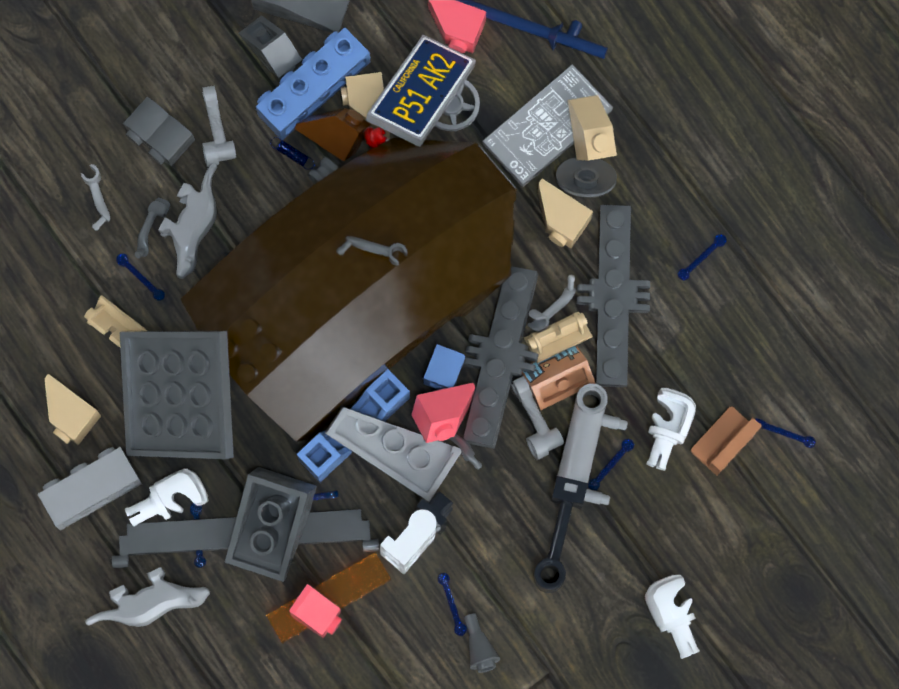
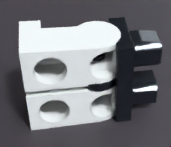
[380,491,453,574]

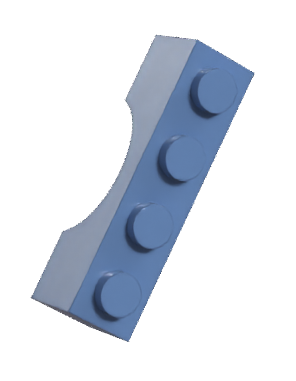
[297,369,410,482]

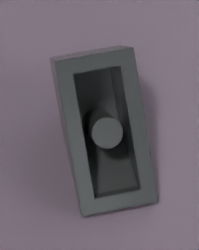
[238,15,302,78]

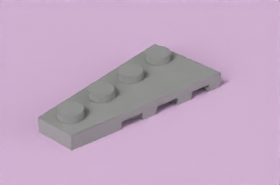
[325,407,461,502]

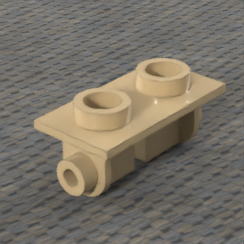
[84,295,147,347]
[524,312,593,364]

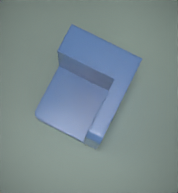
[423,344,465,390]

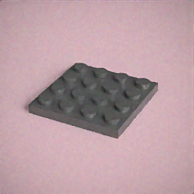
[120,331,234,459]

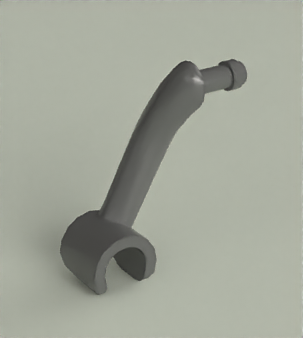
[135,198,171,258]
[336,236,407,266]
[438,434,482,469]

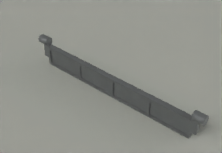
[112,509,379,568]

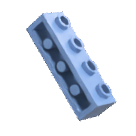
[256,28,370,140]

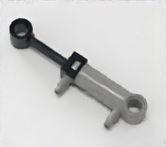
[533,383,628,593]

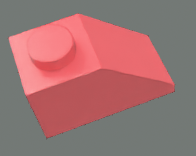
[428,0,486,53]
[412,383,475,443]
[289,584,342,638]

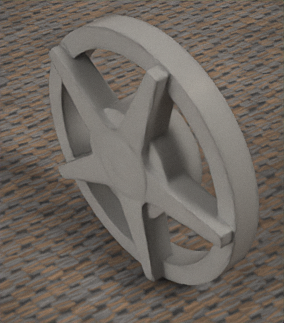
[435,80,480,131]

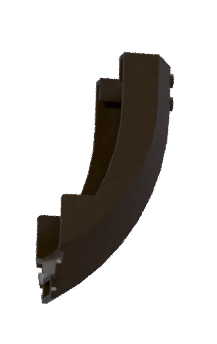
[181,138,517,442]

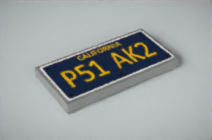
[366,35,476,147]

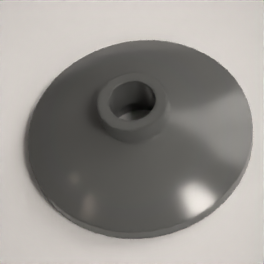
[556,157,617,197]

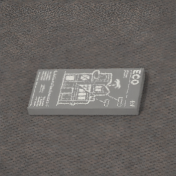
[482,64,613,187]

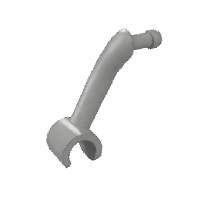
[81,164,110,231]
[528,275,576,332]

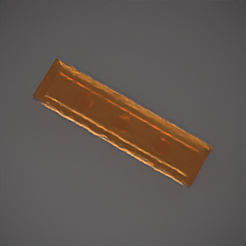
[266,552,391,644]

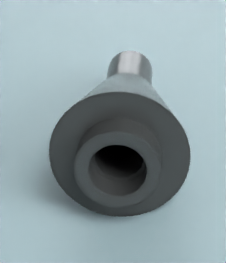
[464,613,500,673]

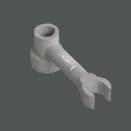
[202,86,236,167]
[511,376,564,460]

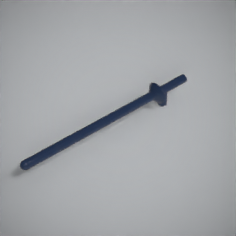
[456,0,608,59]

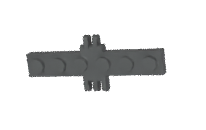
[576,205,650,387]
[463,267,539,449]

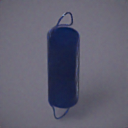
[270,137,315,169]

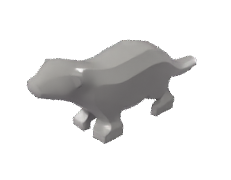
[158,163,217,279]
[85,567,210,627]

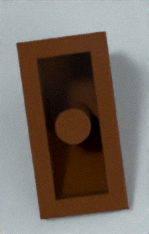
[294,108,371,161]

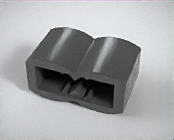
[123,97,195,167]

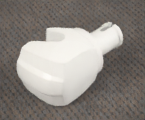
[646,388,696,471]
[125,469,209,527]
[645,575,700,659]

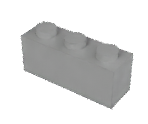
[38,447,142,531]

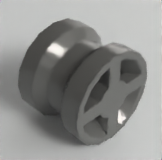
[307,157,339,184]

